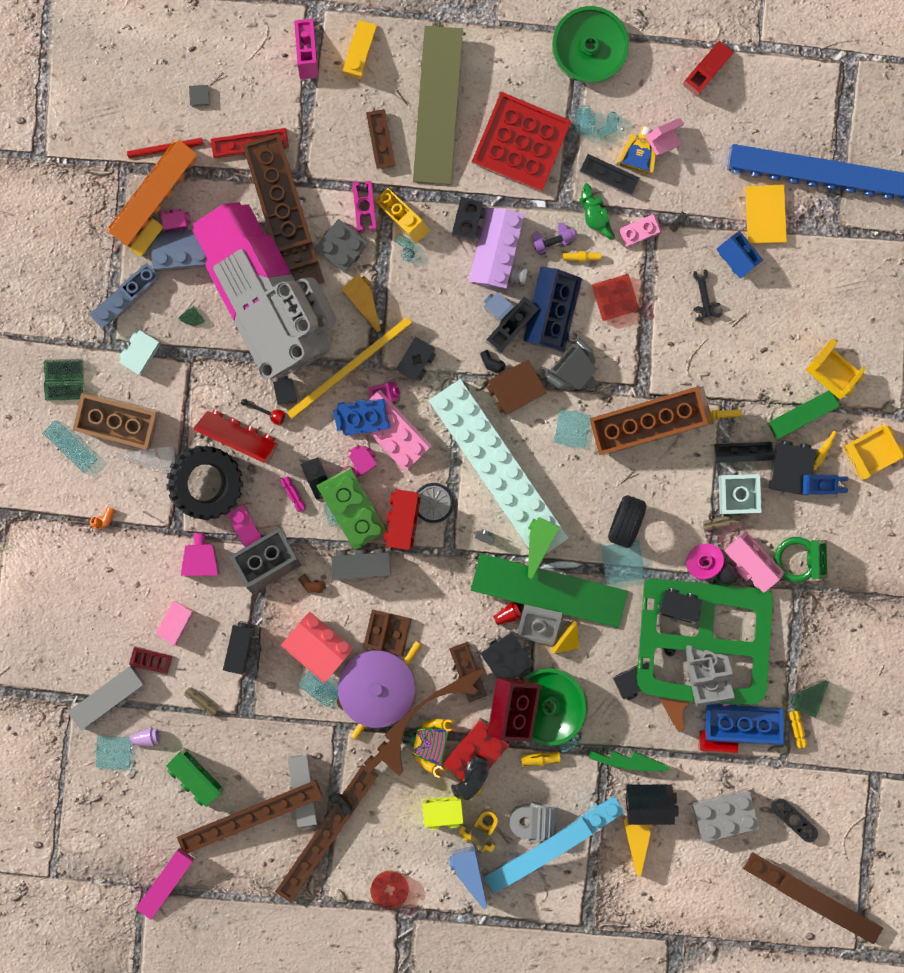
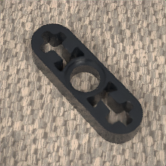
[771,798,818,842]

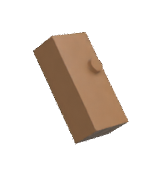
[73,392,160,450]

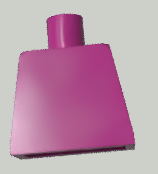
[181,533,219,576]

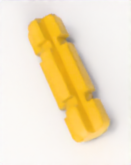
[789,710,808,748]

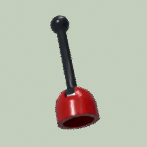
[241,399,286,426]

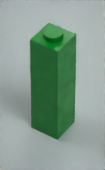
[767,390,840,439]

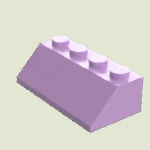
[469,207,524,291]

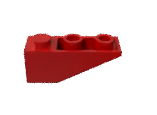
[683,41,734,97]

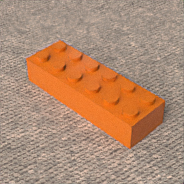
[105,139,197,246]

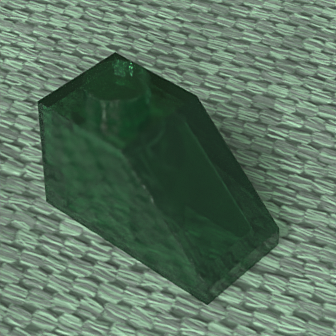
[790,679,829,718]

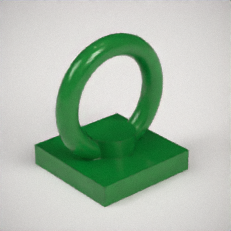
[774,537,828,583]

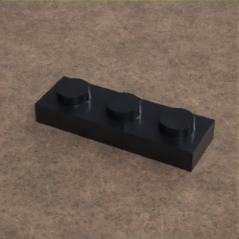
[580,154,640,196]
[714,442,774,463]

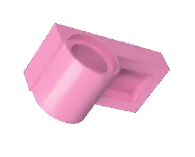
[619,214,662,247]

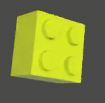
[422,796,463,830]

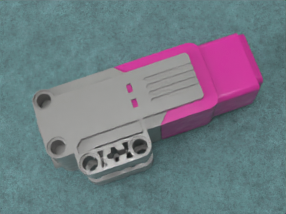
[192,202,336,379]

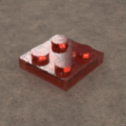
[591,274,639,322]

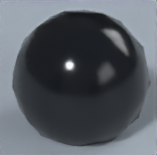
[714,562,738,586]

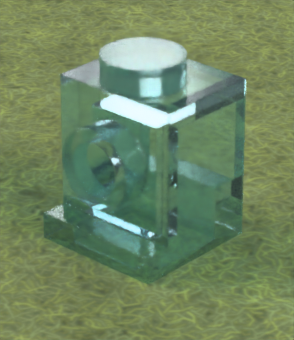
[575,105,596,135]

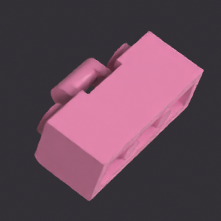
[724,530,785,593]

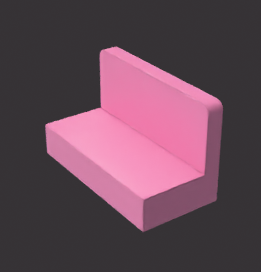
[646,118,684,156]
[156,601,194,646]

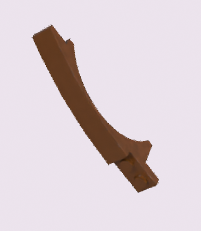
[363,668,485,776]
[742,851,883,944]

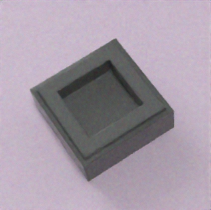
[189,85,210,106]

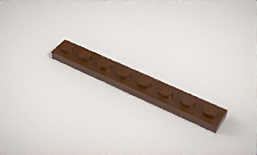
[275,764,378,903]
[177,779,324,853]

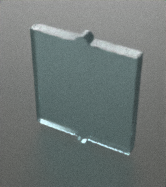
[554,409,591,448]
[95,736,132,769]

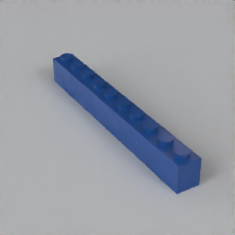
[727,144,904,202]

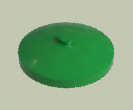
[552,6,629,84]
[523,668,588,746]

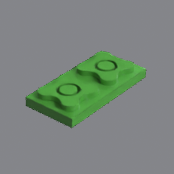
[317,467,387,550]

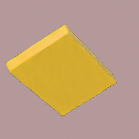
[745,185,787,244]

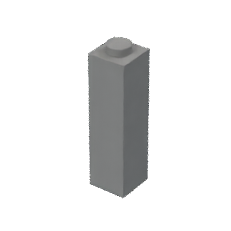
[288,754,318,830]

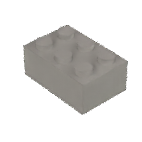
[691,789,759,843]

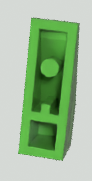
[528,517,559,579]

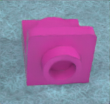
[368,382,400,402]

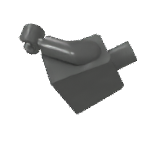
[537,331,597,390]

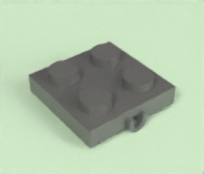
[315,219,368,273]

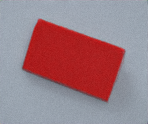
[698,730,738,753]

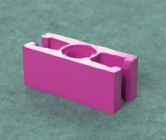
[352,181,377,233]

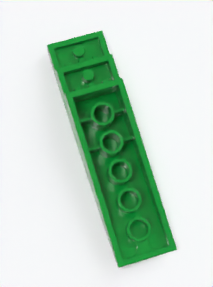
[470,553,628,628]

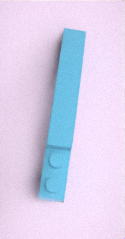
[484,796,625,894]

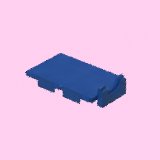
[333,399,391,436]

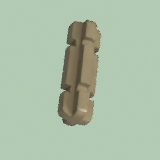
[703,514,741,531]
[184,687,218,717]

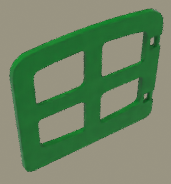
[637,578,773,705]

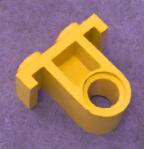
[458,809,498,853]

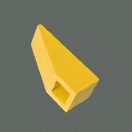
[374,188,430,244]

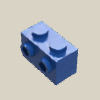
[716,230,763,279]

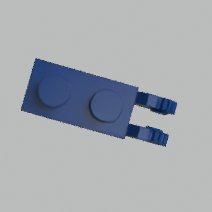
[803,475,848,495]

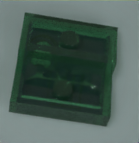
[43,359,84,401]

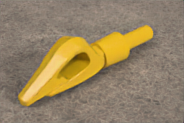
[813,431,837,471]

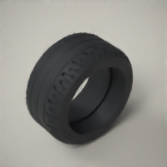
[608,495,647,548]

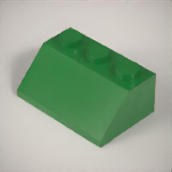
[166,748,224,807]

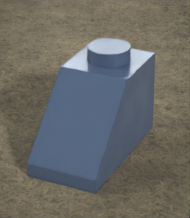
[484,292,514,323]

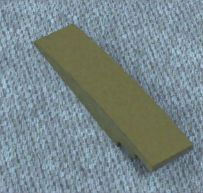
[413,26,463,185]

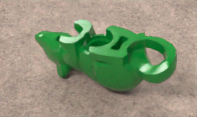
[579,183,615,240]

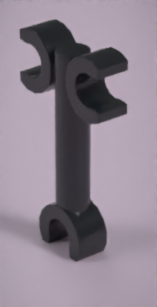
[693,269,722,321]

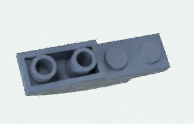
[89,263,160,330]

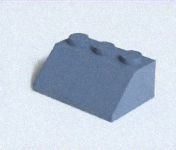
[151,230,207,272]

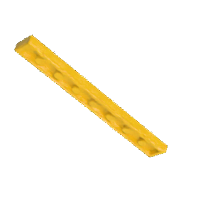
[287,317,412,419]

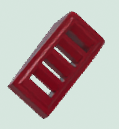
[129,646,173,674]

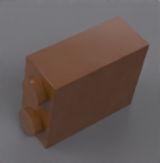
[486,359,547,415]

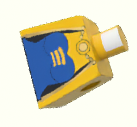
[617,127,656,175]

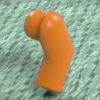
[90,506,116,529]

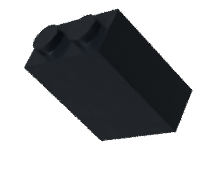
[768,440,816,496]
[223,621,255,675]
[625,784,679,825]

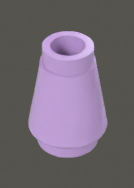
[130,727,160,746]

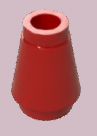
[493,602,522,626]

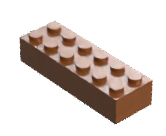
[589,386,714,456]

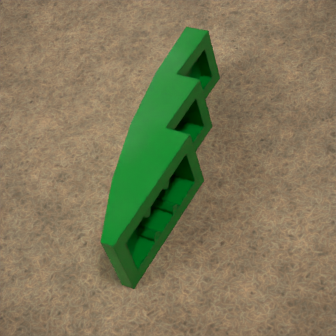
[588,750,669,771]

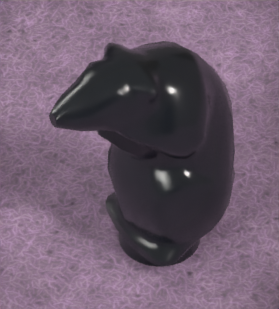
[451,754,489,800]

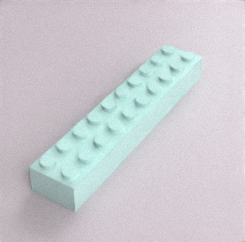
[428,379,569,553]

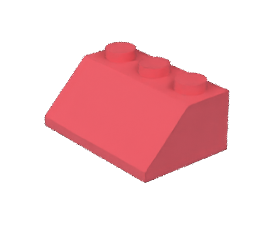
[281,612,353,683]

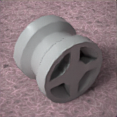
[509,265,528,287]

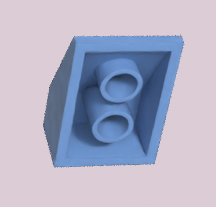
[449,846,487,909]

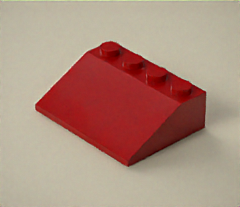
[193,409,278,465]

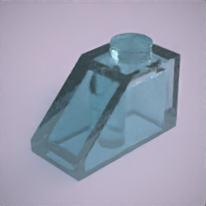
[298,671,338,708]

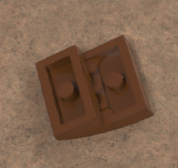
[363,609,412,656]

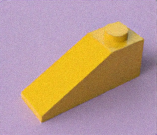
[343,20,377,80]
[622,817,653,877]

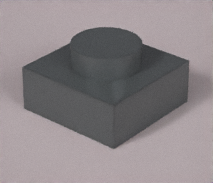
[474,529,495,545]

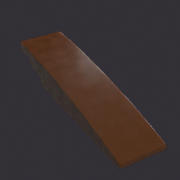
[242,133,324,288]

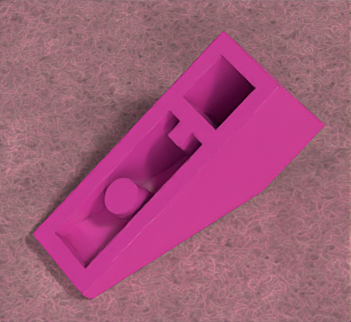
[294,18,319,79]
[227,504,262,547]

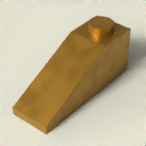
[341,274,381,334]

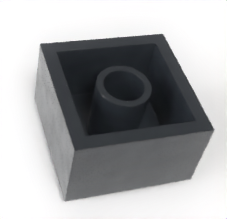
[480,631,533,679]

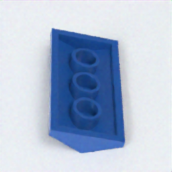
[705,704,784,746]

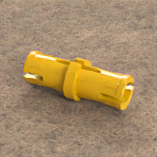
[521,751,560,767]

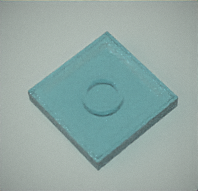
[601,541,644,584]

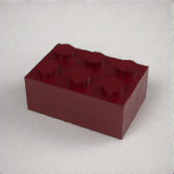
[487,678,541,742]

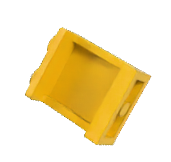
[805,338,867,400]
[843,424,904,480]

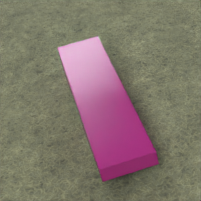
[135,848,195,920]

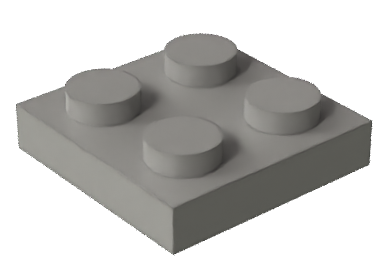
[516,605,562,646]

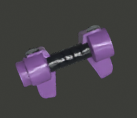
[532,222,577,255]

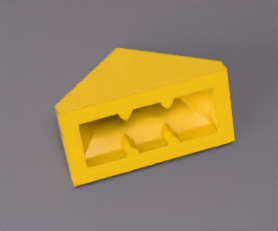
[550,620,580,654]

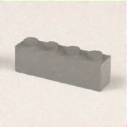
[68,666,146,730]

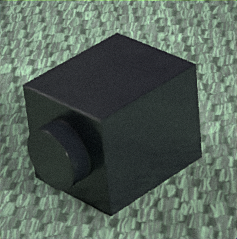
[273,376,298,405]

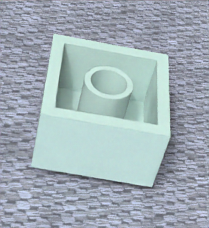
[719,474,761,514]

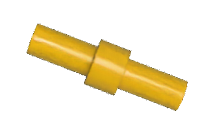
[563,251,601,263]

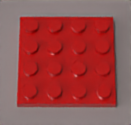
[471,92,571,192]

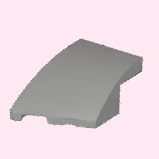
[686,645,735,707]

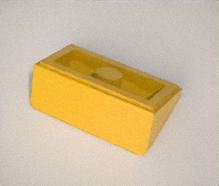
[128,218,163,257]

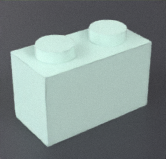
[119,330,161,376]

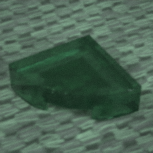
[178,306,206,326]

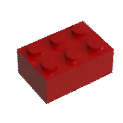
[384,489,422,550]
[443,718,510,781]

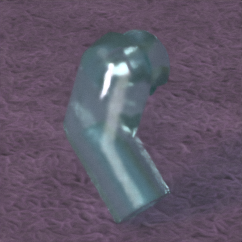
[597,111,620,139]
[395,234,415,262]

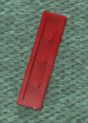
[211,128,289,159]

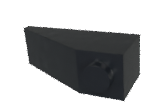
[486,296,539,354]

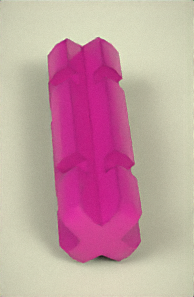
[280,476,306,512]

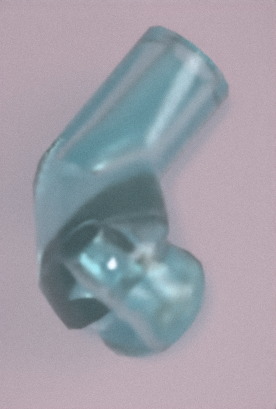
[559,732,582,754]

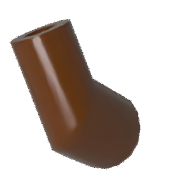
[298,574,326,594]

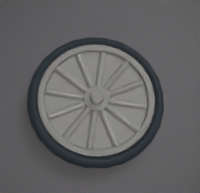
[417,483,454,523]

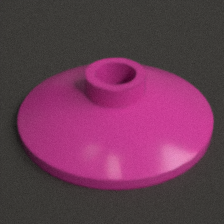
[686,544,724,580]

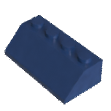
[523,267,582,352]

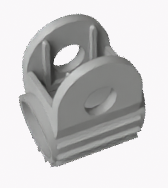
[509,802,557,842]

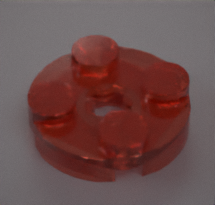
[370,870,409,910]

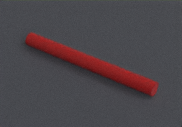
[127,137,204,159]

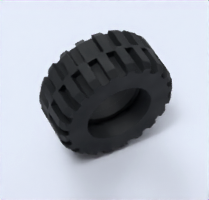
[166,446,243,520]

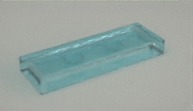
[42,419,97,473]

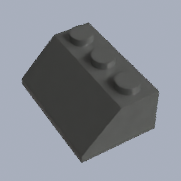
[230,527,302,594]
[332,549,391,580]

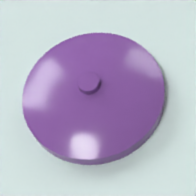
[338,650,415,728]

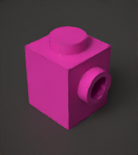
[348,445,377,476]

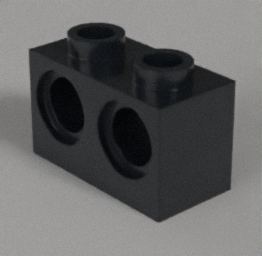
[452,197,486,242]

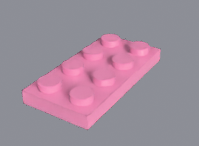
[369,390,432,472]

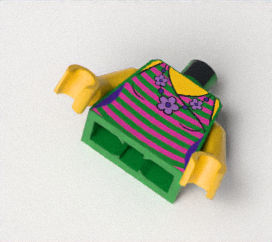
[402,718,456,779]

